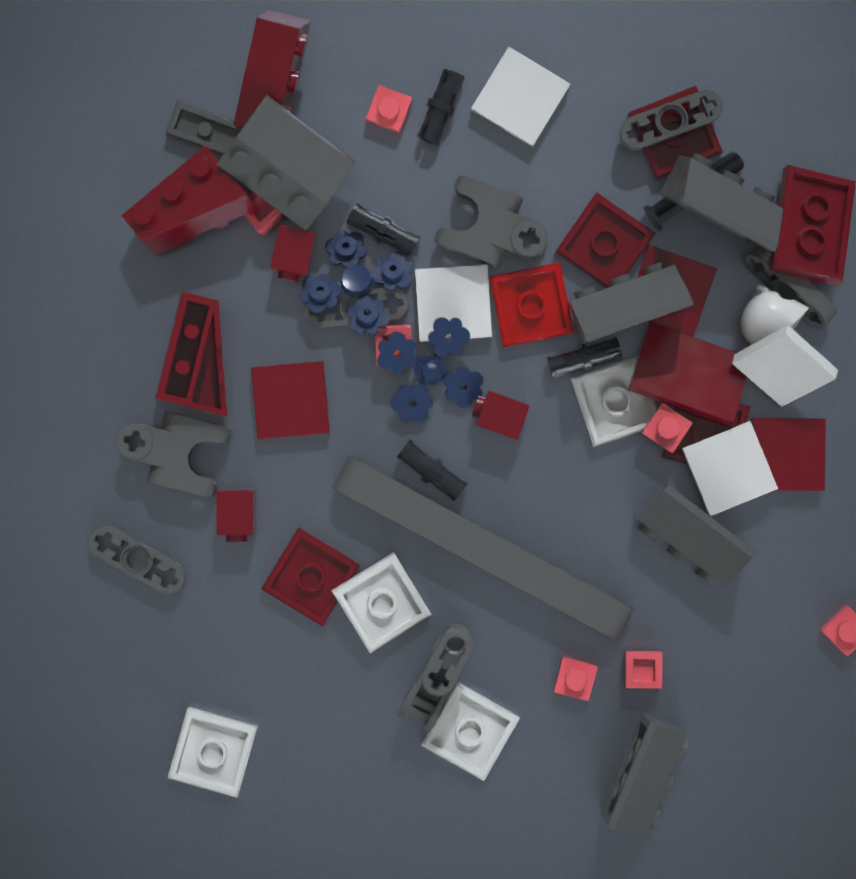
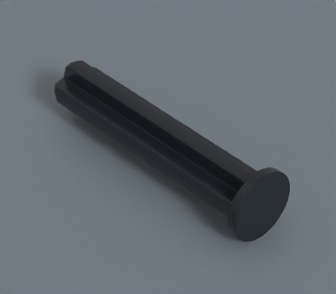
[643,151,744,231]

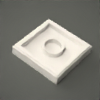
[471,47,571,148]
[415,265,492,342]
[732,325,838,407]
[570,356,657,447]
[681,421,778,516]
[332,552,432,653]
[421,681,520,781]
[168,707,258,798]

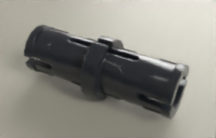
[417,69,465,145]
[346,203,421,257]
[547,337,623,380]
[397,439,468,501]

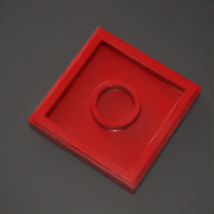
[489,262,574,348]

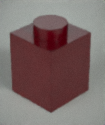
[270,225,317,283]
[472,391,530,440]
[216,490,257,542]

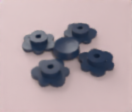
[300,230,414,336]
[377,317,483,422]

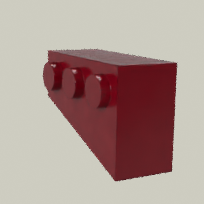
[233,10,310,127]
[121,145,260,256]
[155,291,228,417]

